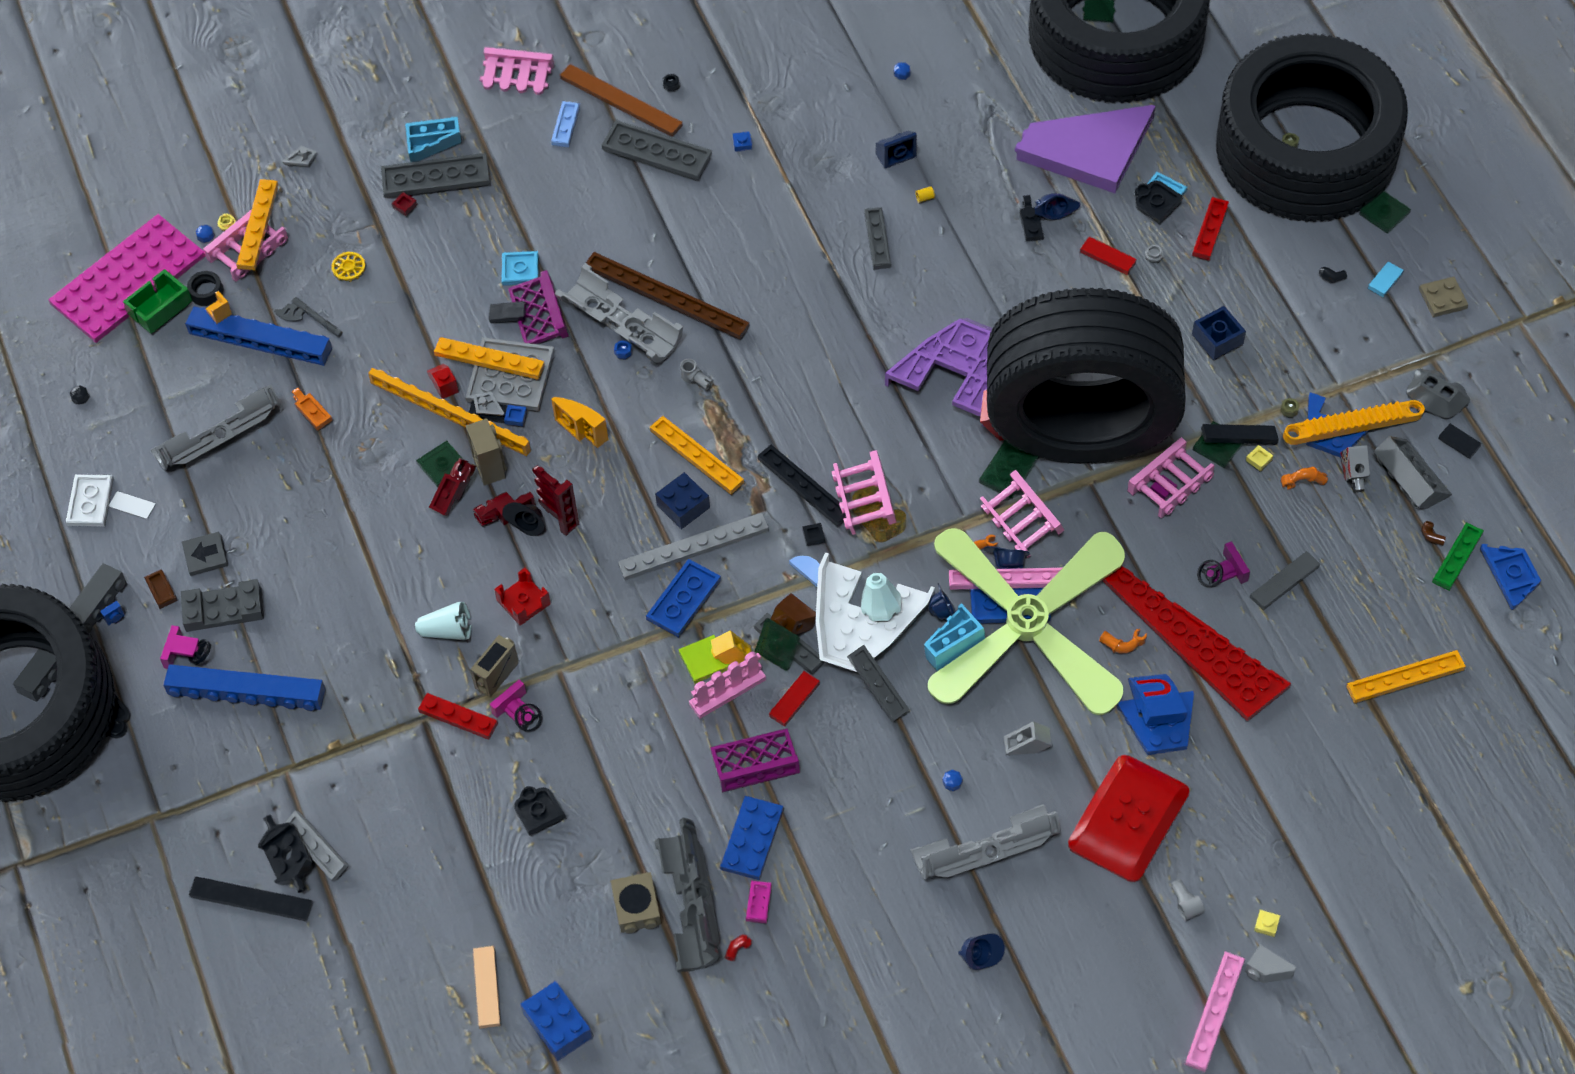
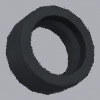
[187,271,224,306]

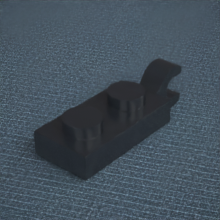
[1019,195,1044,242]

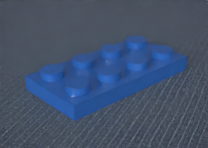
[646,559,721,637]
[970,588,1051,624]
[720,796,784,880]

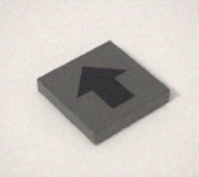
[182,531,228,576]

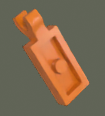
[291,387,333,431]

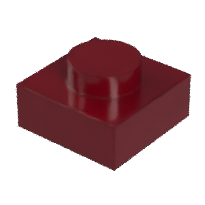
[391,192,417,216]

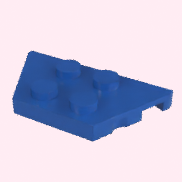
[1480,544,1541,610]

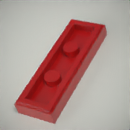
[1080,236,1137,275]
[769,671,820,726]

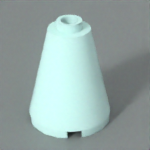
[415,602,472,640]

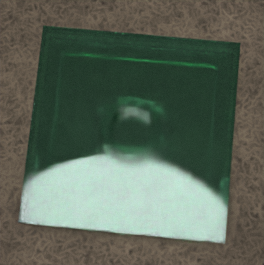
[1359,190,1411,234]
[1192,421,1244,468]
[416,440,463,488]
[754,618,800,671]

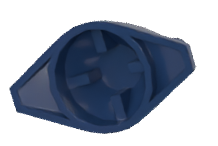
[1035,193,1080,220]

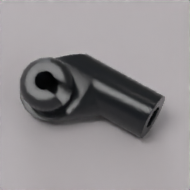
[1319,267,1347,283]

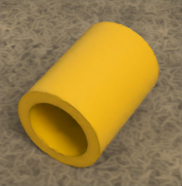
[915,186,935,203]

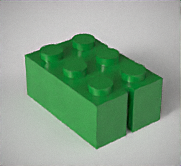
[123,269,192,334]

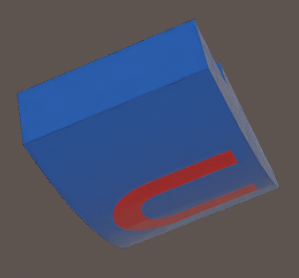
[1128,674,1187,726]

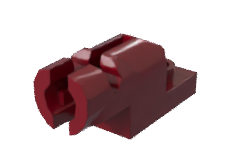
[429,458,477,516]
[473,492,536,526]

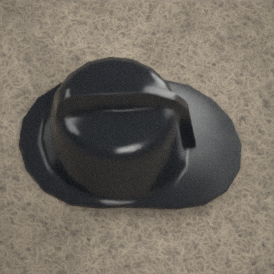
[502,502,544,536]

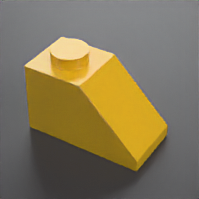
[711,630,752,664]

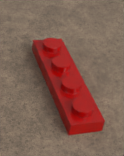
[1192,197,1229,261]
[418,693,498,740]

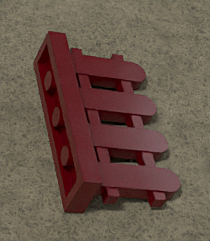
[532,465,579,536]

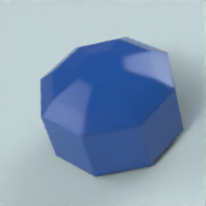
[894,63,910,79]
[196,225,214,243]
[614,340,632,359]
[942,770,963,791]

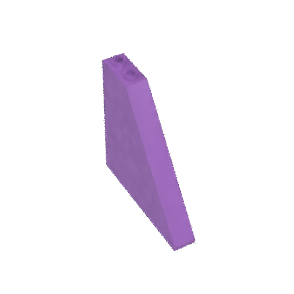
[1015,105,1155,193]

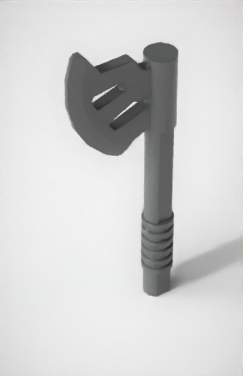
[274,297,342,337]

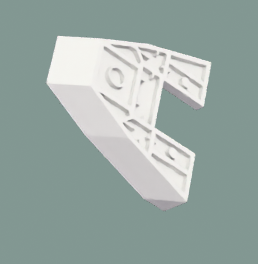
[816,552,935,672]

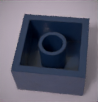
[1192,306,1246,360]
[655,472,710,530]

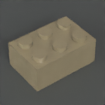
[466,419,507,486]

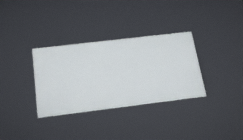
[109,491,156,519]

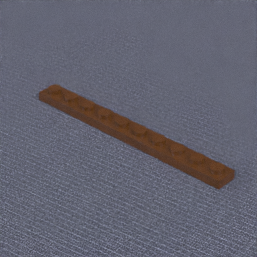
[586,252,750,339]

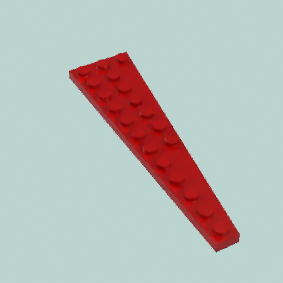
[1102,566,1291,721]

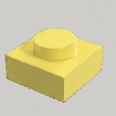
[1246,445,1273,471]
[1254,910,1280,937]

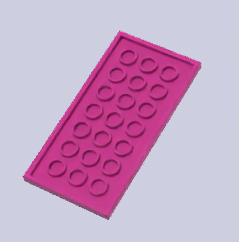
[48,214,205,343]

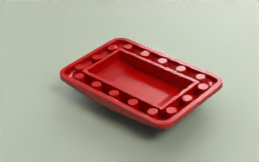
[1068,755,1190,882]

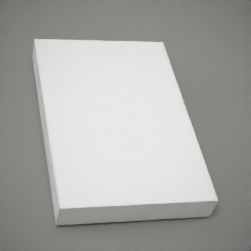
[66,475,113,527]

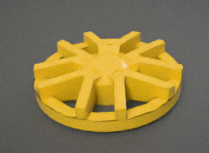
[331,252,365,282]

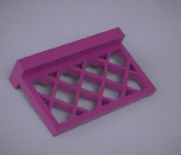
[508,270,569,344]
[710,728,800,792]

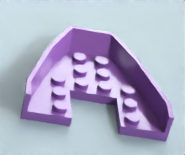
[885,318,992,427]

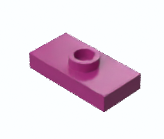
[746,881,772,924]

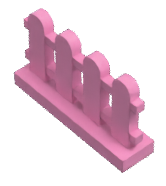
[480,47,554,95]
[689,652,766,719]

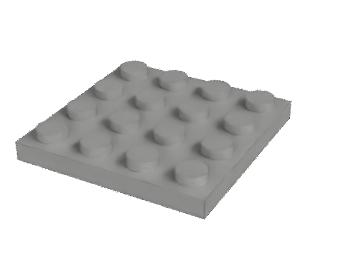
[465,337,554,411]

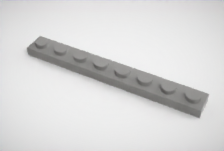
[618,512,769,581]

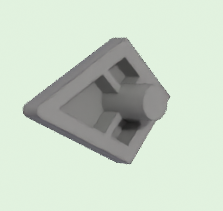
[282,146,317,166]
[473,391,505,416]

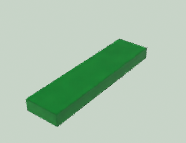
[1432,522,1484,591]

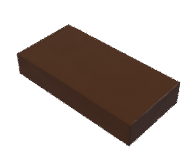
[144,569,177,609]

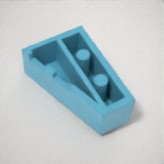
[405,117,462,162]
[924,603,985,671]

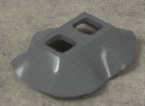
[1407,368,1470,418]

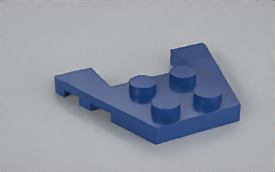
[1306,392,1369,458]
[1117,691,1194,755]

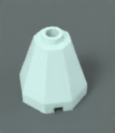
[861,573,902,621]

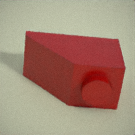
[427,364,459,399]

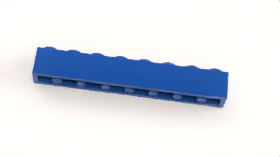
[185,306,332,366]
[163,664,325,711]

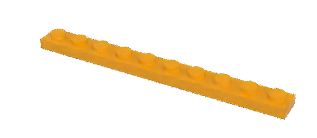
[368,368,531,456]

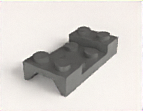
[181,579,263,632]

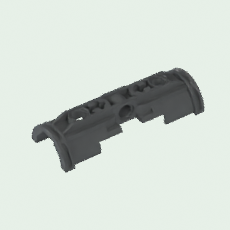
[655,817,719,972]

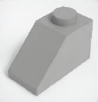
[1004,721,1052,755]
[1245,945,1296,983]

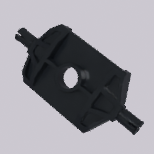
[258,815,312,893]

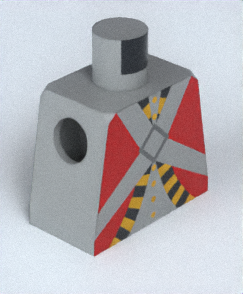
[1340,445,1370,491]

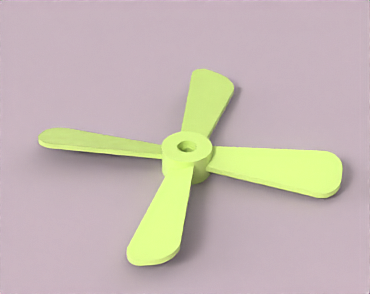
[928,528,1125,715]

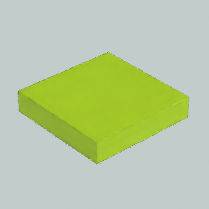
[678,635,730,684]

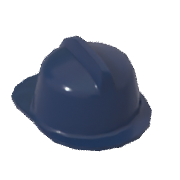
[983,546,1030,569]
[928,583,956,620]
[958,933,1005,970]

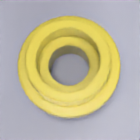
[218,214,236,231]

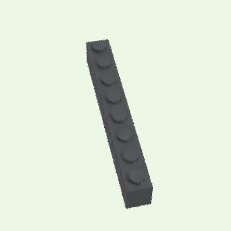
[13,563,126,702]

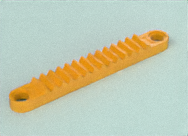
[1283,400,1425,445]

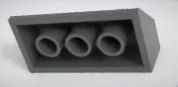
[1374,436,1452,509]

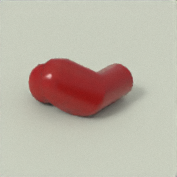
[725,935,752,961]

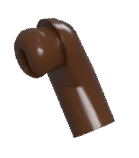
[1421,521,1446,546]

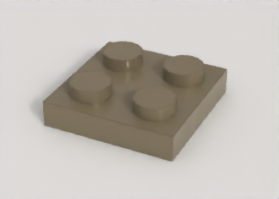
[1419,276,1468,318]

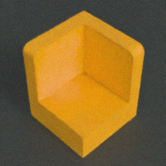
[205,291,232,324]

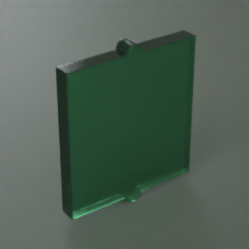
[1082,0,1116,23]

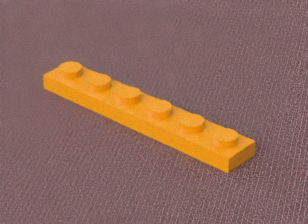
[236,179,279,270]
[434,337,545,380]
[650,416,744,495]
[1346,650,1466,703]

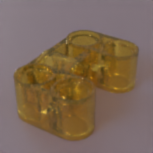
[852,485,906,542]

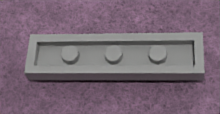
[285,811,348,881]

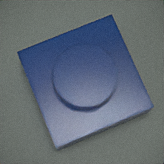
[732,131,752,151]
[504,405,527,426]
[100,601,125,626]

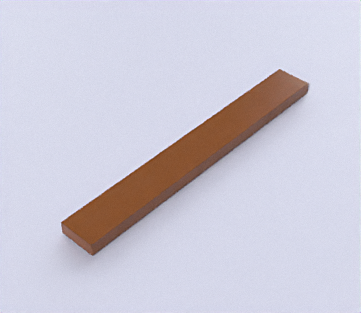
[560,64,683,137]

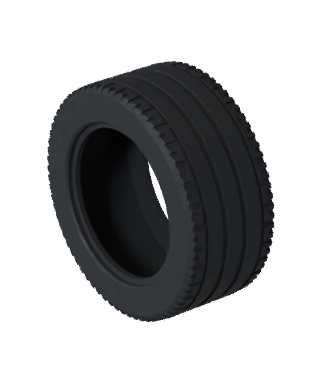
[1029,0,1210,103]
[1216,33,1408,222]
[987,288,1186,463]
[0,584,115,802]

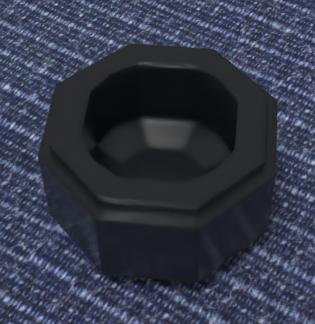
[663,74,679,91]
[70,385,89,405]

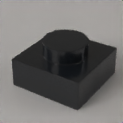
[802,523,825,546]

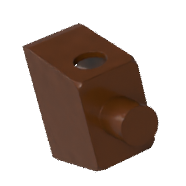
[771,593,816,636]

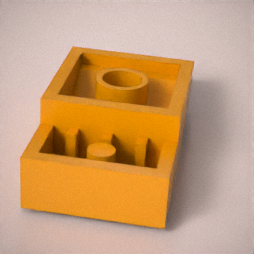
[551,397,609,448]

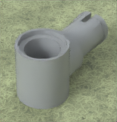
[680,359,714,390]
[1171,879,1205,921]

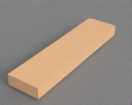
[473,946,500,1029]

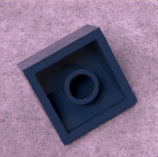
[876,131,917,169]

